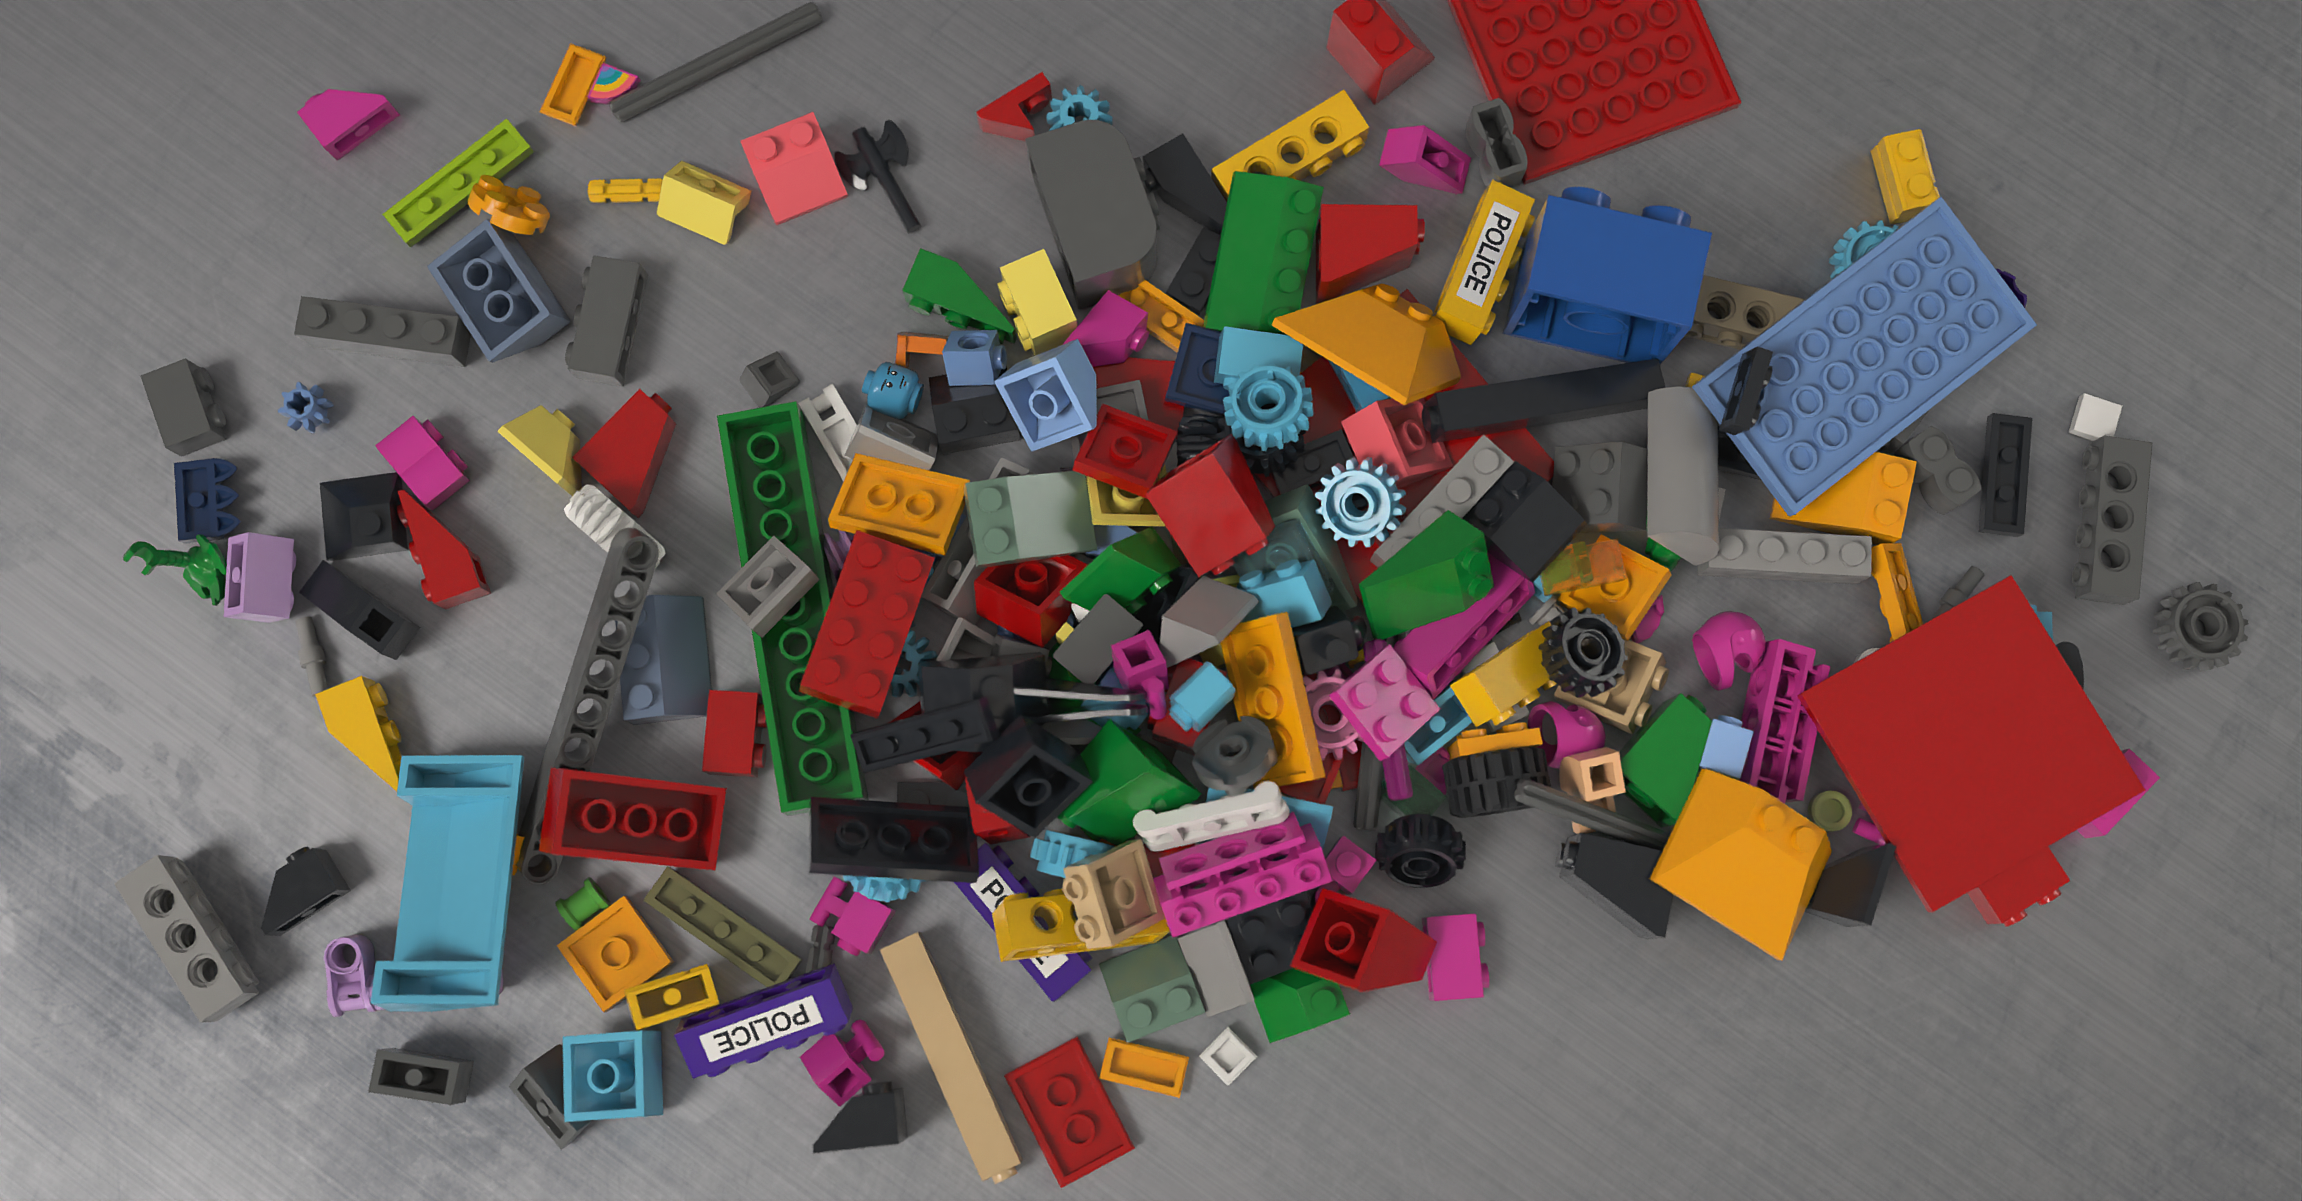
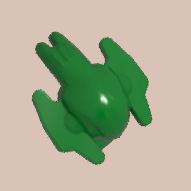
[123,534,227,606]

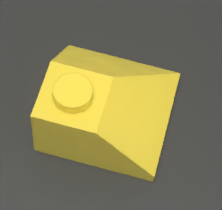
[497,405,582,496]
[1086,465,1167,527]

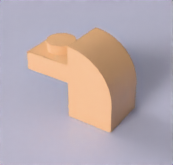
[1559,747,1625,834]

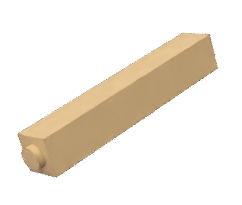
[880,932,1023,1184]

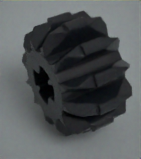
[1176,414,1221,466]

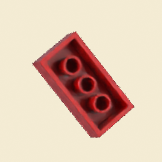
[799,530,935,719]
[539,768,727,871]

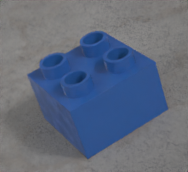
[1503,187,1712,365]

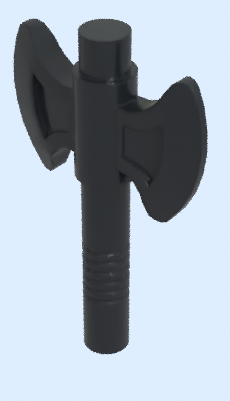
[834,120,921,233]

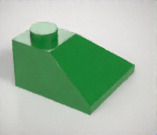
[1246,968,1350,1043]

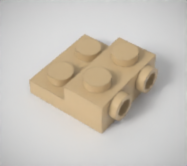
[1554,638,1669,734]
[1063,839,1165,949]

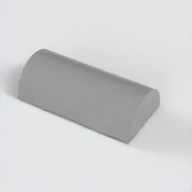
[1647,386,1719,566]

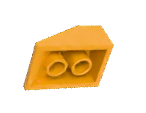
[1769,452,1917,545]

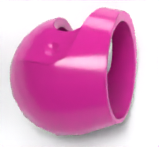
[1692,611,1766,691]
[1527,701,1606,769]

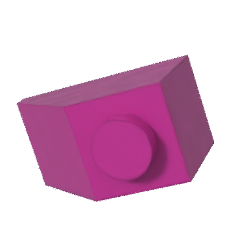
[297,89,400,161]
[1379,125,1471,194]
[1063,290,1149,367]

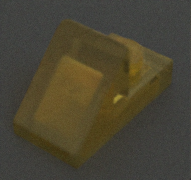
[1540,539,1627,596]

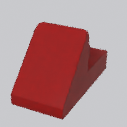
[976,72,1052,141]

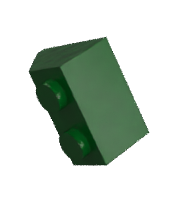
[1060,526,1182,616]

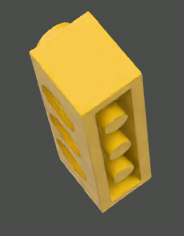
[1211,90,1370,202]
[992,889,1170,962]

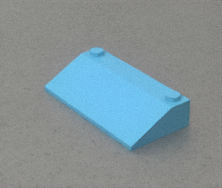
[371,755,525,1012]

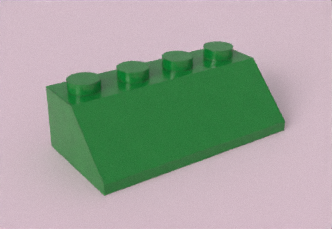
[1203,171,1324,335]

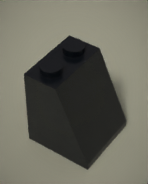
[1556,833,1674,939]

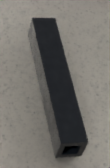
[1422,358,1666,443]

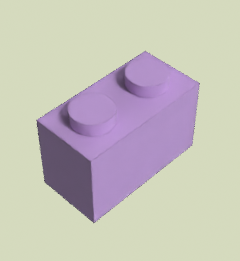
[223,532,296,623]

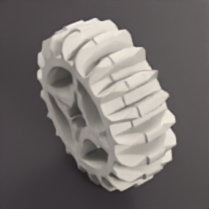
[564,484,666,569]

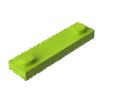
[382,118,534,248]

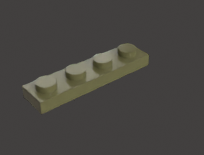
[643,866,803,988]

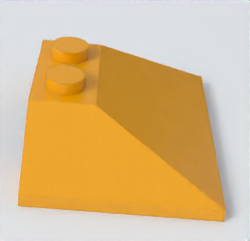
[1272,283,1461,405]
[1650,769,1832,961]

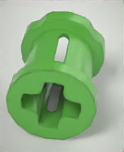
[555,877,611,931]

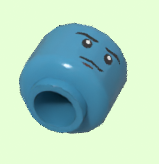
[862,362,924,419]

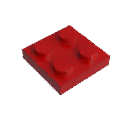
[1073,403,1178,499]

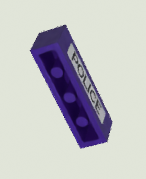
[954,842,1093,1003]
[674,963,853,1079]

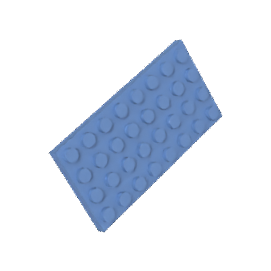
[1692,197,2037,516]

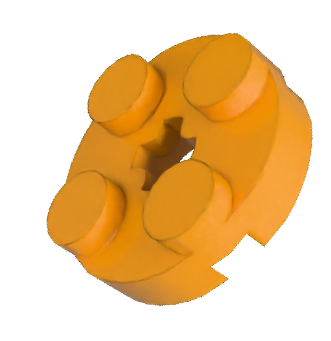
[467,175,550,235]

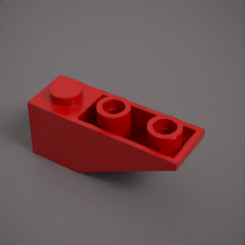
[397,490,491,610]

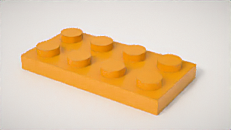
[1220,612,1325,790]

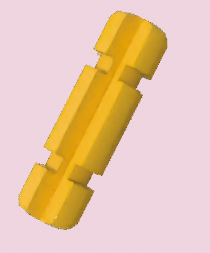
[588,178,663,203]

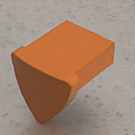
[895,332,949,368]

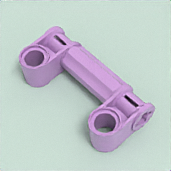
[324,934,503,1017]

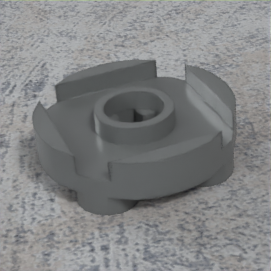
[1192,716,1279,796]

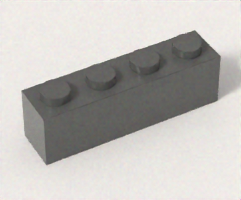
[294,296,471,367]

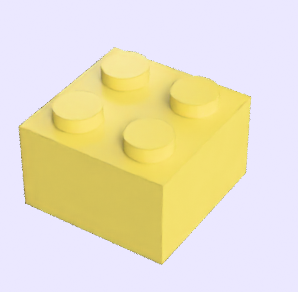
[997,249,1077,356]

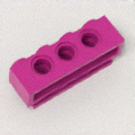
[1738,639,1830,804]
[1153,811,1332,937]

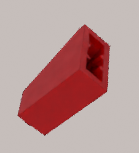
[572,389,676,518]

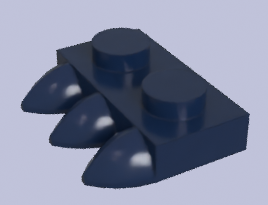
[174,458,241,544]

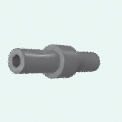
[295,617,328,698]

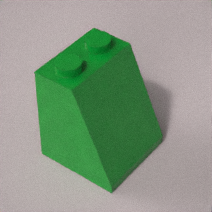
[1619,693,1712,828]
[1057,719,1201,846]

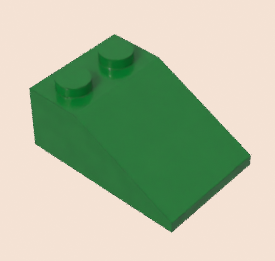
[1358,510,1494,640]

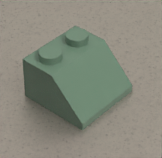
[1099,936,1205,1043]

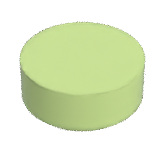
[1808,791,1852,832]

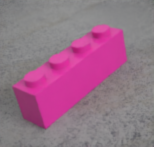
[1393,553,1535,700]

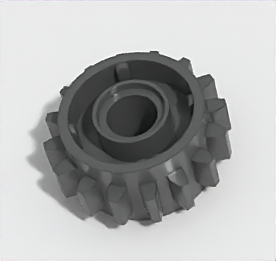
[2153,582,2249,672]

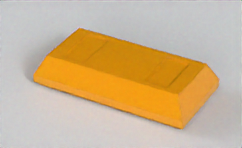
[539,43,607,127]
[1099,1037,1189,1098]

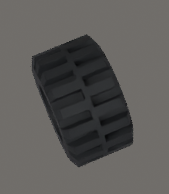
[1442,746,1551,818]

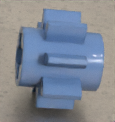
[278,382,334,434]

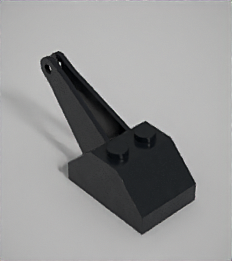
[918,652,1148,752]

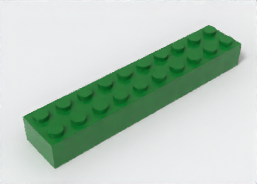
[717,401,869,816]

